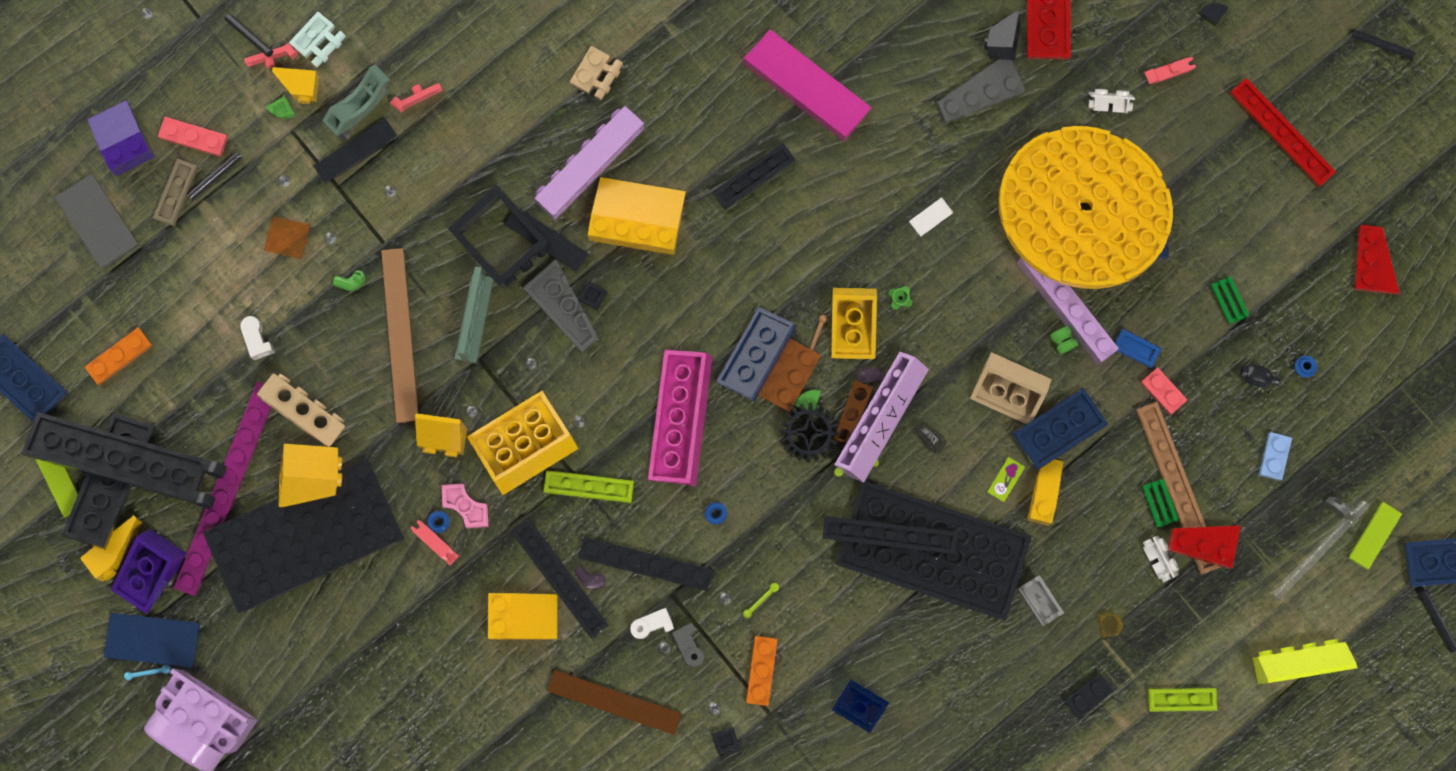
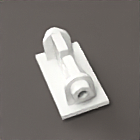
[1088,89,1135,113]
[1143,535,1179,582]

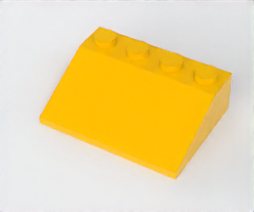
[588,177,686,255]
[467,391,578,495]

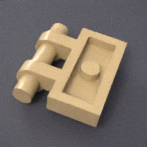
[570,46,623,100]

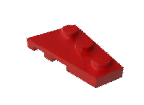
[1354,225,1400,295]
[1168,526,1241,569]

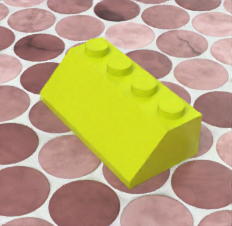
[1253,639,1357,684]

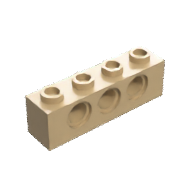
[257,373,345,447]

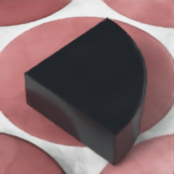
[1198,3,1229,26]

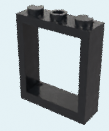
[448,184,552,288]

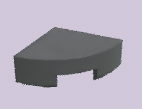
[1325,497,1351,518]

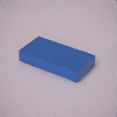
[1115,329,1162,369]

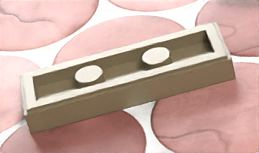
[153,158,199,227]

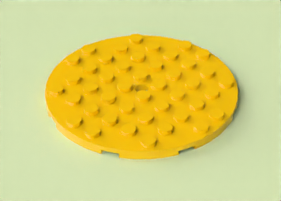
[999,126,1173,289]

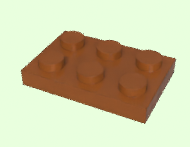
[758,338,821,413]

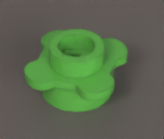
[889,286,912,310]

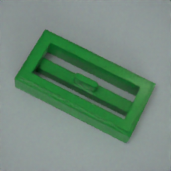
[1210,276,1249,325]
[1142,479,1179,528]

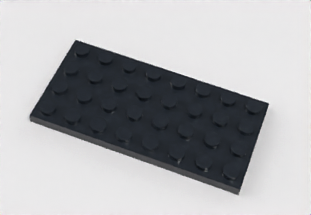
[203,459,404,614]
[835,481,1032,621]

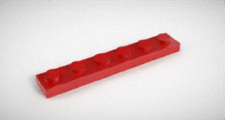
[1229,78,1336,188]

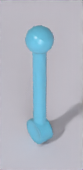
[124,665,171,680]

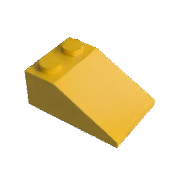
[831,288,877,359]
[415,414,467,457]
[488,593,558,640]

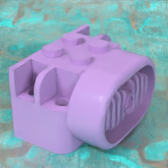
[144,669,258,771]

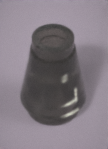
[914,422,947,454]

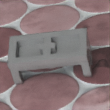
[1018,575,1064,626]

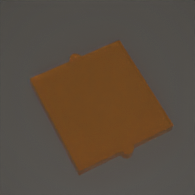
[264,216,311,259]

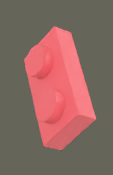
[1141,368,1187,415]

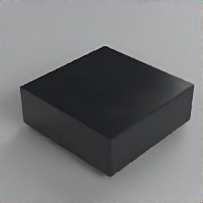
[578,281,608,311]
[712,727,740,755]

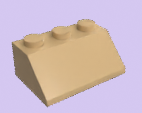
[970,352,1052,424]

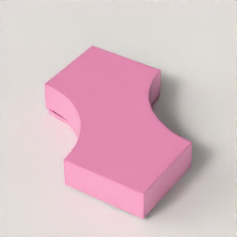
[442,484,489,528]

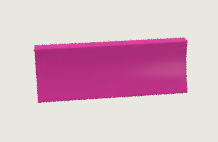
[743,30,871,142]
[648,350,713,487]

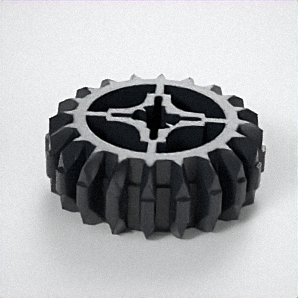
[779,403,839,463]

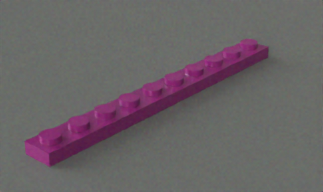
[174,381,272,596]

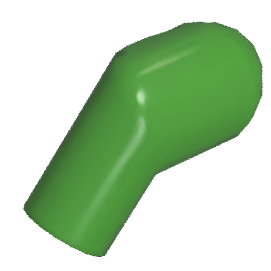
[333,271,366,291]

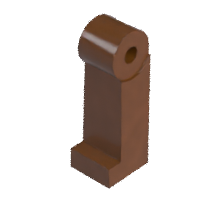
[834,380,873,445]

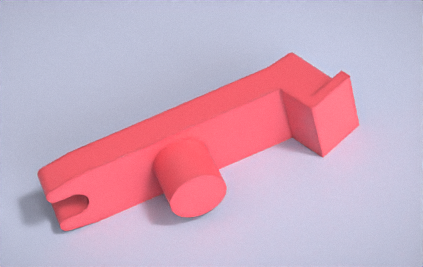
[244,43,299,69]
[1145,57,1196,84]
[390,83,442,113]
[411,520,459,565]

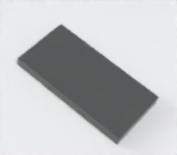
[55,174,140,269]

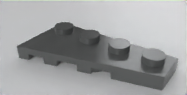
[937,59,1025,124]
[523,259,598,353]

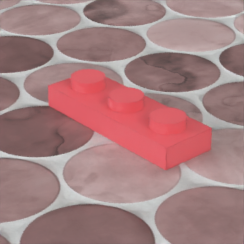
[158,117,228,157]

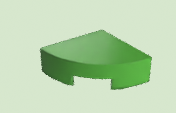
[266,96,296,119]
[793,390,821,410]

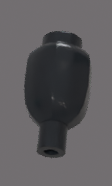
[1239,364,1281,387]

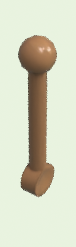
[809,315,827,350]

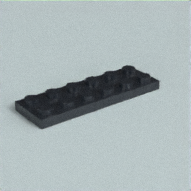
[61,413,156,550]

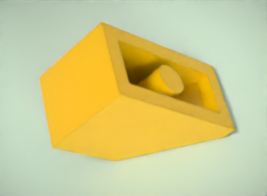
[272,67,319,104]

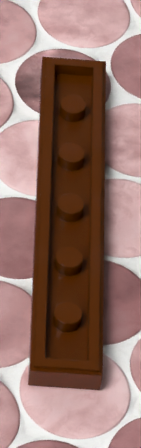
[547,670,682,735]

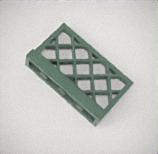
[455,266,494,364]

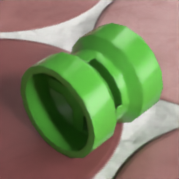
[1050,326,1079,355]

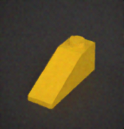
[1027,459,1063,526]
[80,516,143,582]

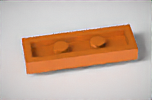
[85,327,153,386]
[746,636,777,706]

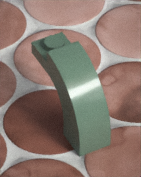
[323,65,390,136]

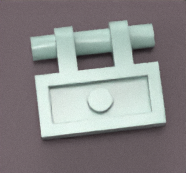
[289,12,346,68]

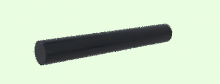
[224,14,273,57]
[1351,29,1415,60]
[187,151,242,200]
[1418,589,1456,653]

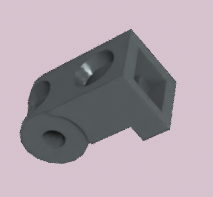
[672,623,704,667]

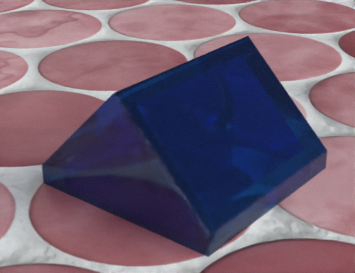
[832,679,890,733]

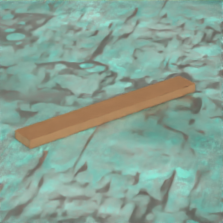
[381,248,419,423]
[1136,402,1221,575]

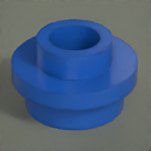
[1295,356,1317,378]
[705,502,727,525]
[428,511,450,533]

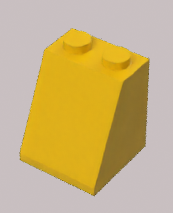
[279,444,342,507]

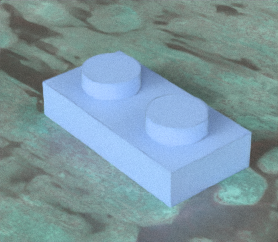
[1259,432,1292,481]

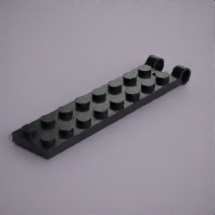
[21,412,227,510]

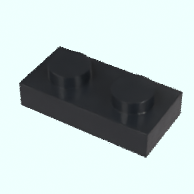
[1064,673,1113,719]

